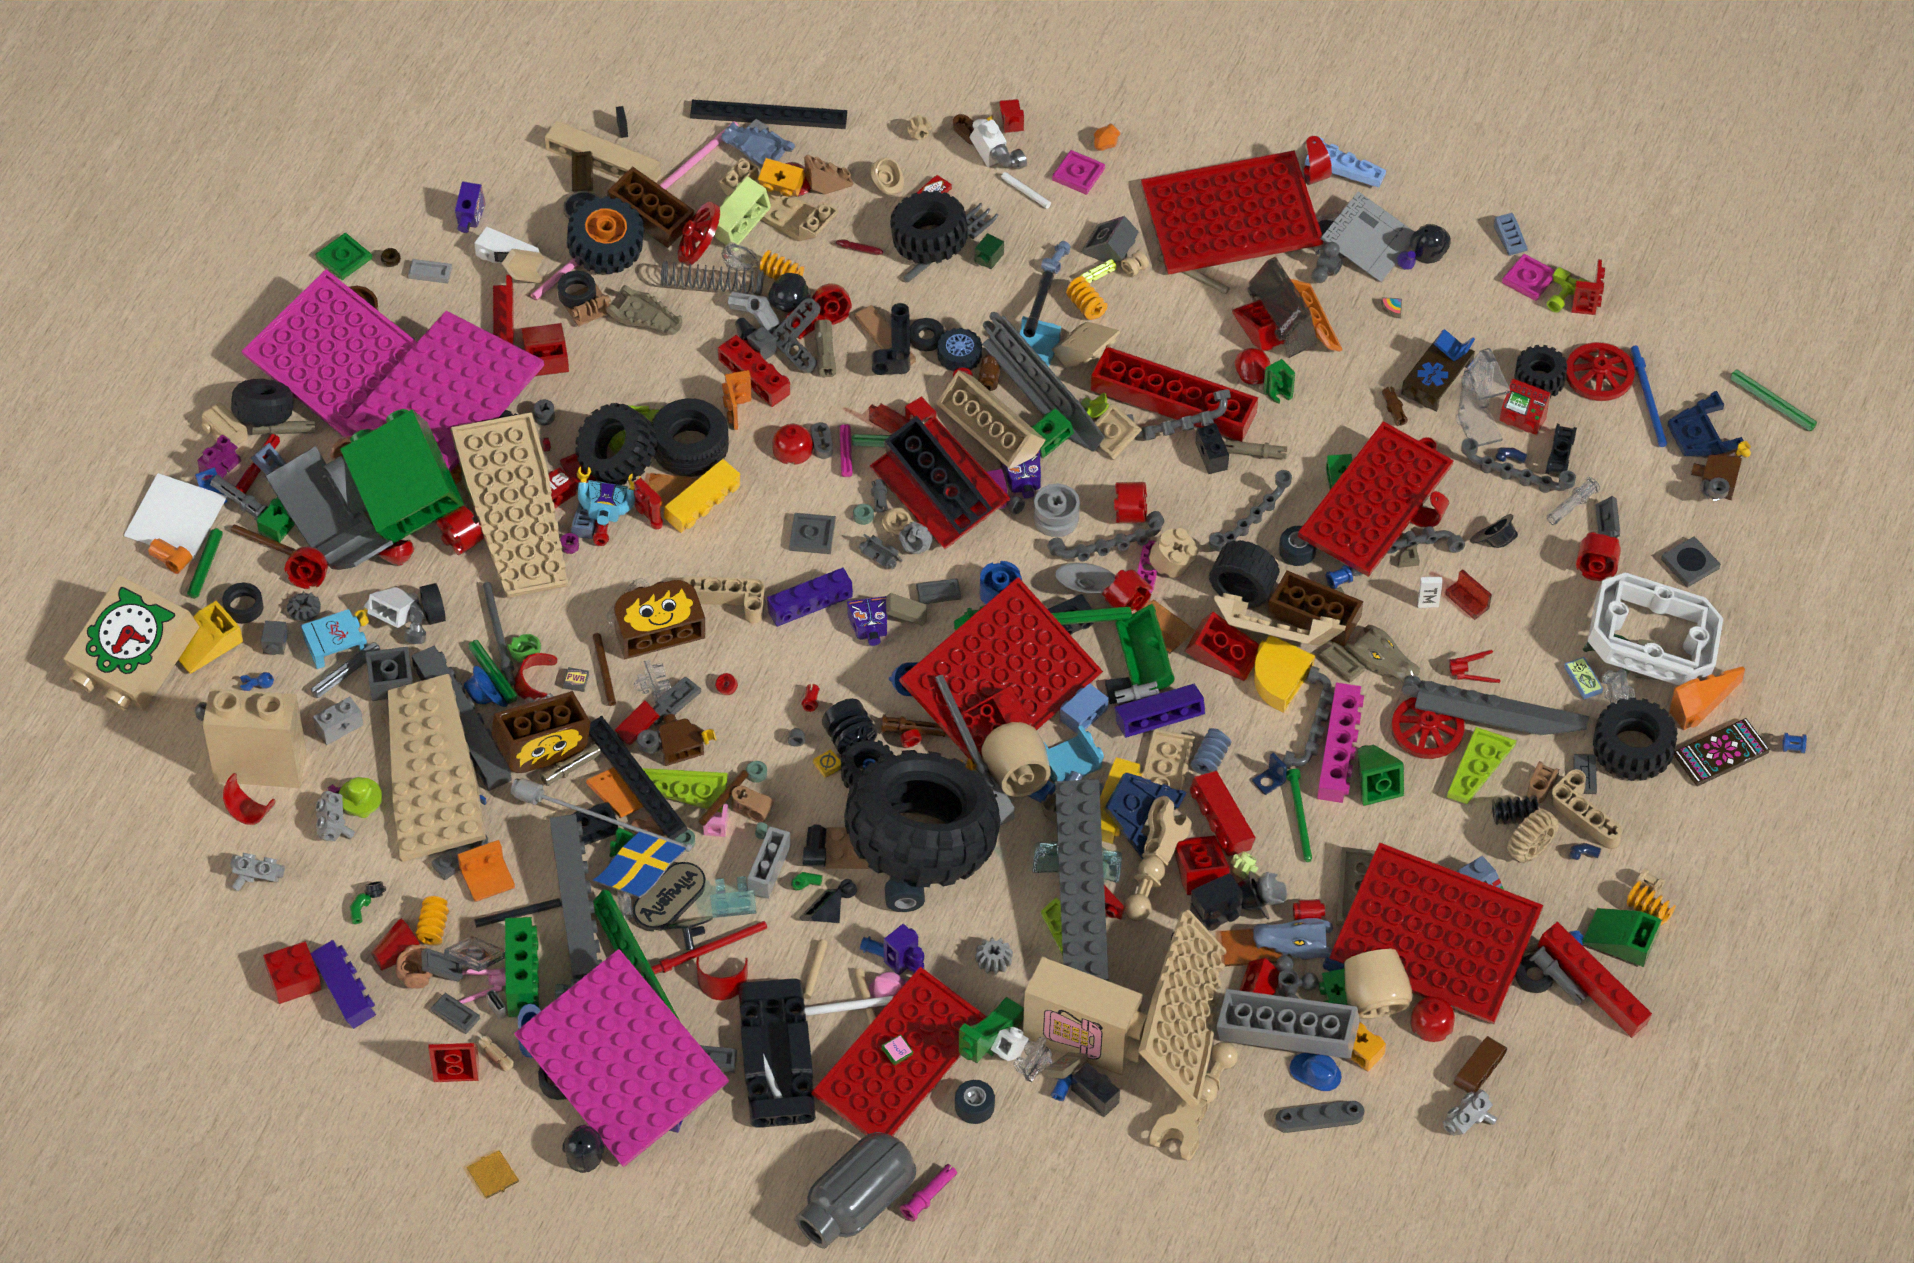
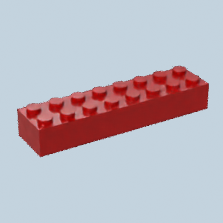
[1090,347,1258,442]

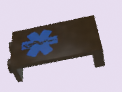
[1401,335,1475,411]

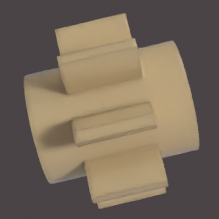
[906,115,932,140]

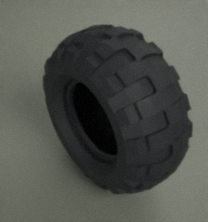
[844,750,1001,888]

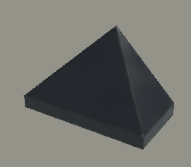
[799,889,842,923]

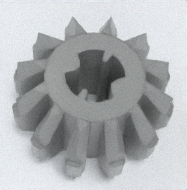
[975,937,1013,975]

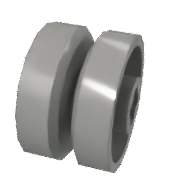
[1033,483,1080,537]

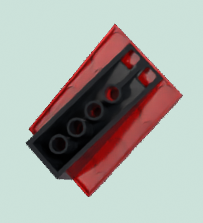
[870,416,1010,550]

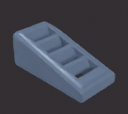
[1494,213,1528,256]
[251,443,286,475]
[571,503,597,539]

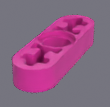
[1137,540,1157,593]

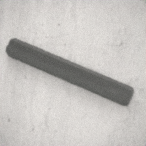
[311,642,380,698]

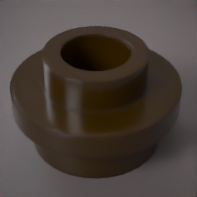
[381,248,401,267]

